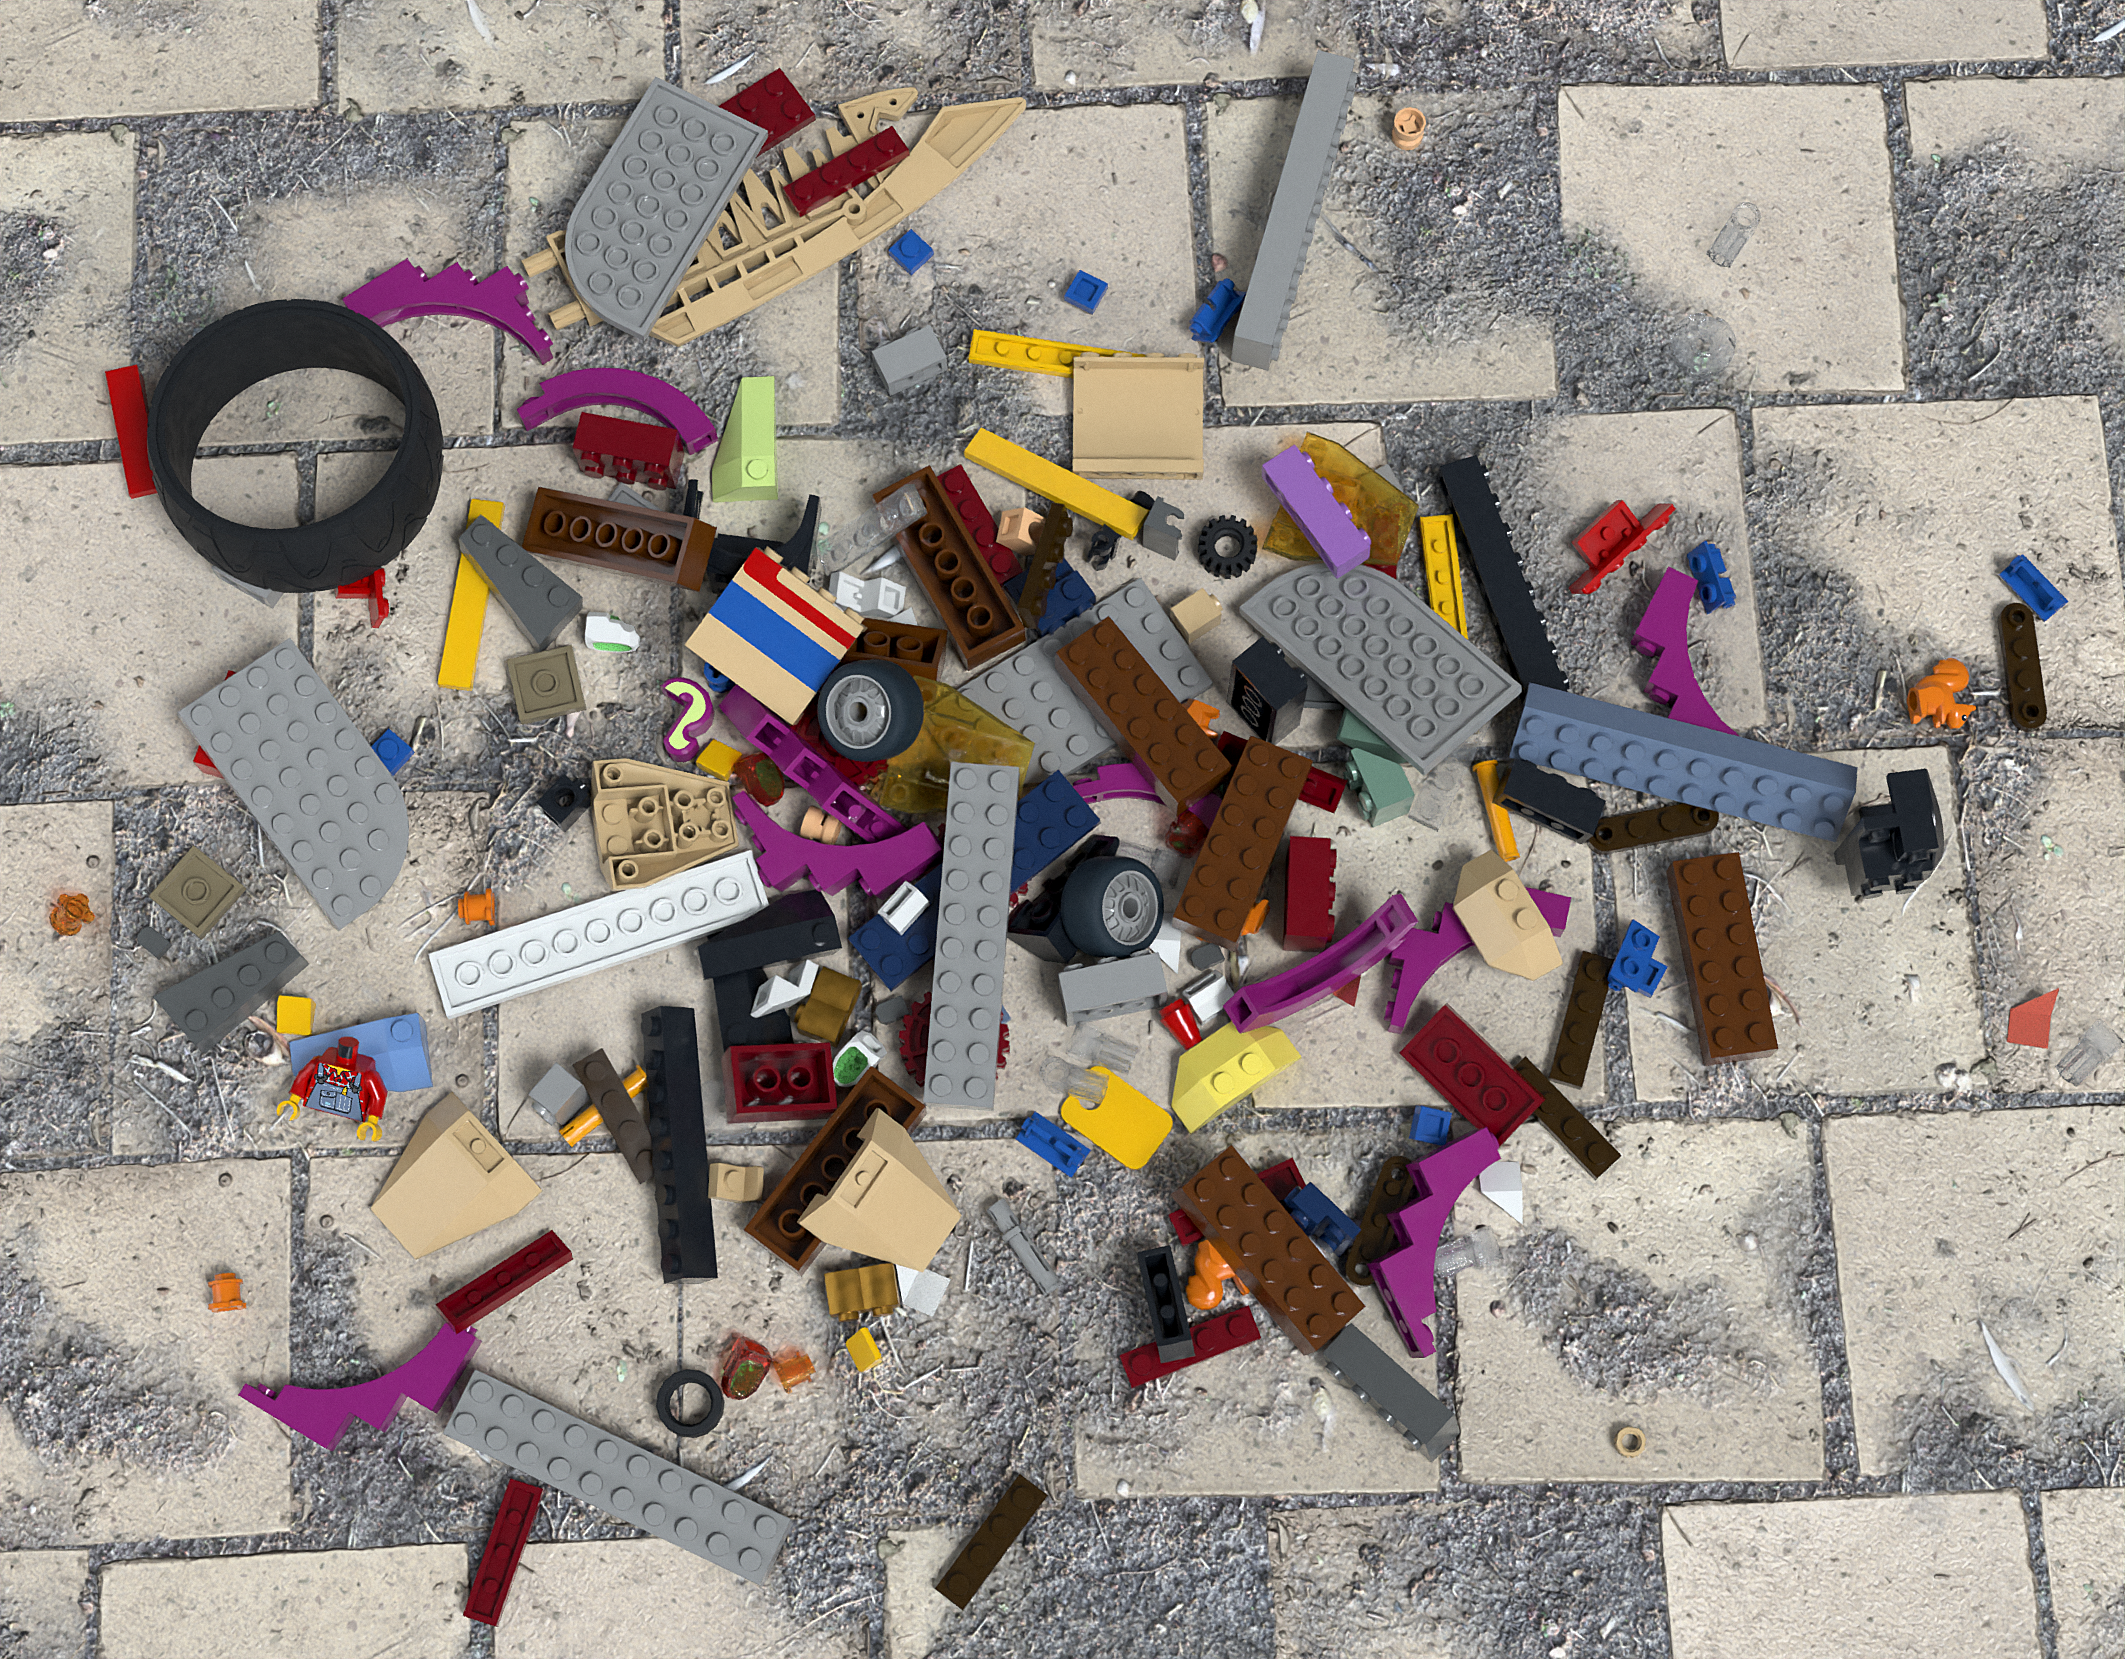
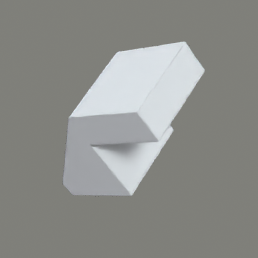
[829,571,906,618]
[750,959,819,1018]

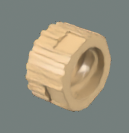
[1614,1426,1647,1458]

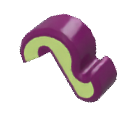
[660,677,715,763]

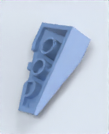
[289,1013,433,1093]

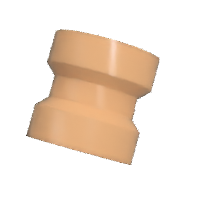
[1391,107,1426,150]
[800,805,842,845]

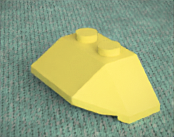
[1171,1021,1301,1135]

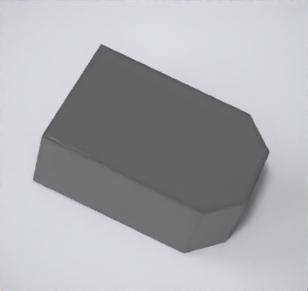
[137,927,172,960]
[1191,943,1225,971]
[875,995,909,1025]

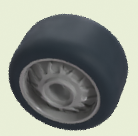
[817,659,924,762]
[1061,856,1164,959]

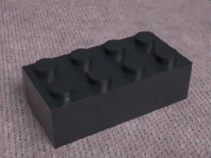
[1226,636,1308,745]

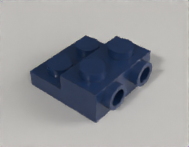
[1004,558,1096,638]
[1282,1182,1362,1257]

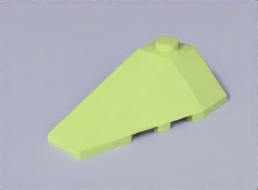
[712,376,778,502]

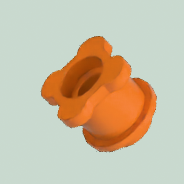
[458,888,495,926]
[208,1273,247,1313]

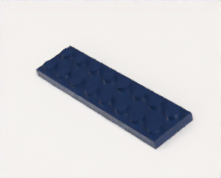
[848,770,1101,992]

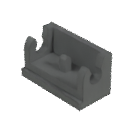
[1143,496,1184,561]

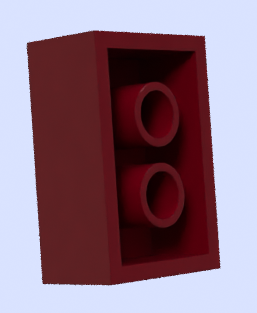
[572,412,685,491]
[1283,836,1337,953]
[721,1042,837,1124]

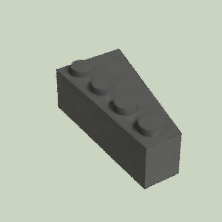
[459,514,583,653]
[152,931,309,1054]
[1323,1323,1460,1463]

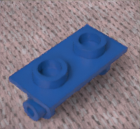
[1189,278,1247,343]
[1687,541,1736,614]
[1999,554,2069,622]
[1607,919,1660,993]
[1015,1111,1091,1178]

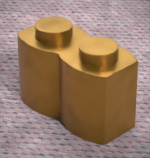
[794,967,862,1048]
[824,1263,900,1322]

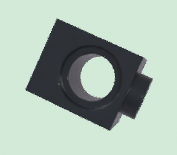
[536,774,591,833]

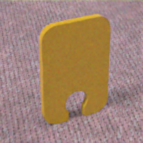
[1061,1066,1173,1170]

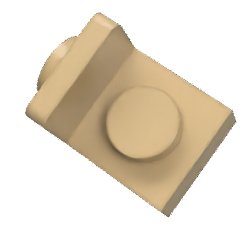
[708,1163,764,1204]

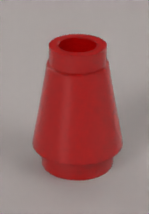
[1158,998,1203,1050]

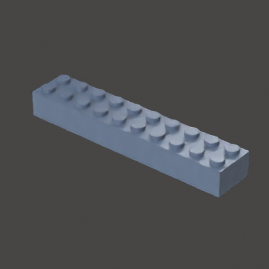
[1509,682,1858,842]

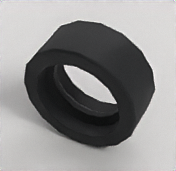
[656,1369,725,1438]

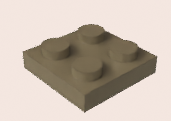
[507,645,587,725]
[149,845,246,940]

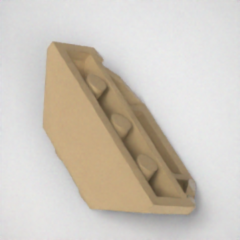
[1452,849,1563,981]

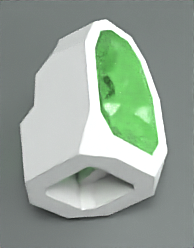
[585,612,640,652]
[833,1030,887,1087]

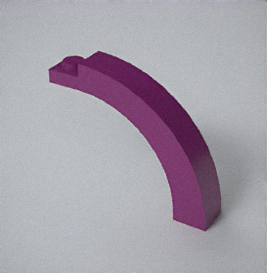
[517,368,718,455]
[1072,763,1222,836]
[1223,894,1419,1034]

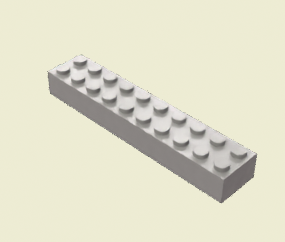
[1231,50,1358,371]
[923,762,1020,1111]
[443,1369,794,1587]

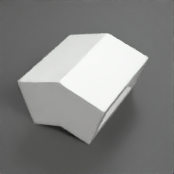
[878,881,930,936]
[1181,970,1234,1026]

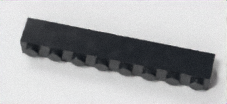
[1437,455,1570,704]
[641,1006,718,1284]

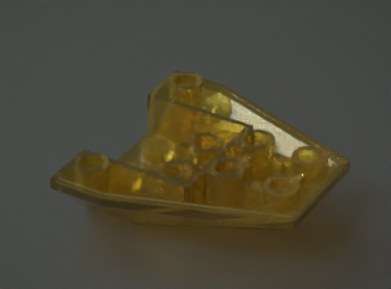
[1262,432,1419,566]
[878,675,1035,814]

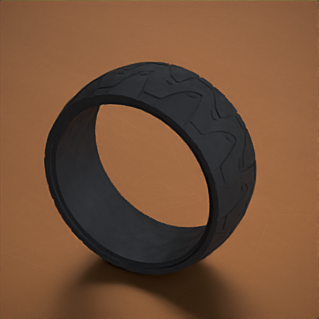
[147,299,444,593]

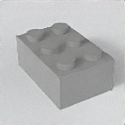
[1058,950,1168,1027]

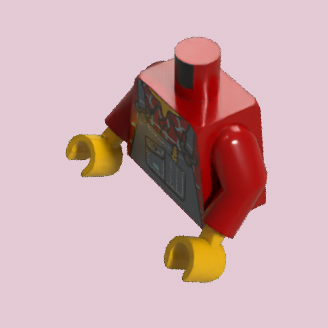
[276,1037,388,1142]

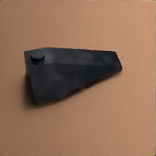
[1007,835,1120,964]
[696,889,842,981]
[707,930,794,1053]

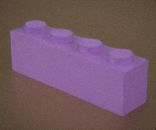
[1262,444,1372,579]

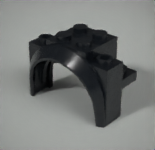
[683,479,822,597]
[1834,768,1944,899]

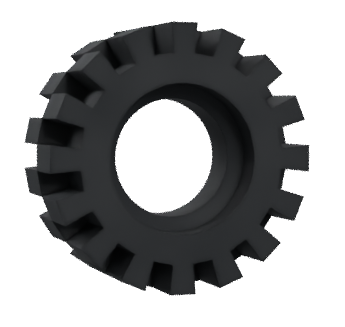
[1198,515,1258,579]

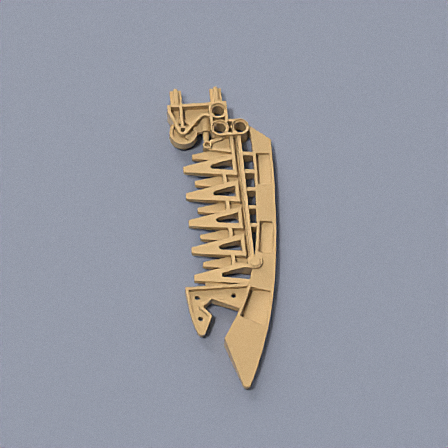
[521,87,1026,347]

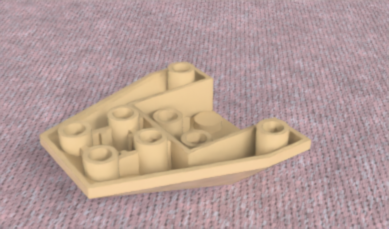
[591,758,739,891]
[370,1092,542,1260]
[797,1108,962,1272]

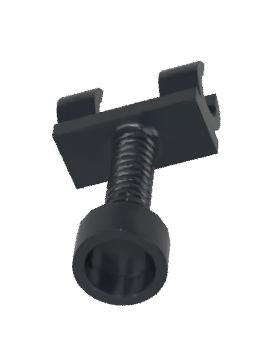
[1087,491,1155,571]

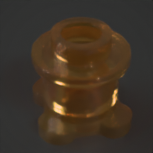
[49,893,95,936]
[772,1350,816,1394]

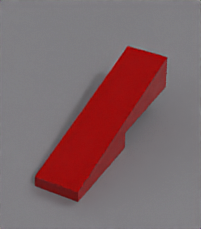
[105,364,157,499]

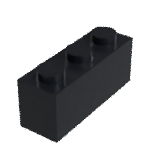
[1492,758,1606,844]
[1136,1245,1195,1363]

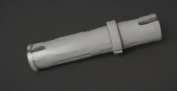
[986,1198,1063,1296]

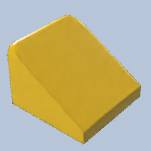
[696,739,743,782]
[277,995,316,1036]
[846,1327,883,1372]

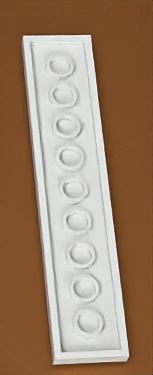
[428,850,769,1019]

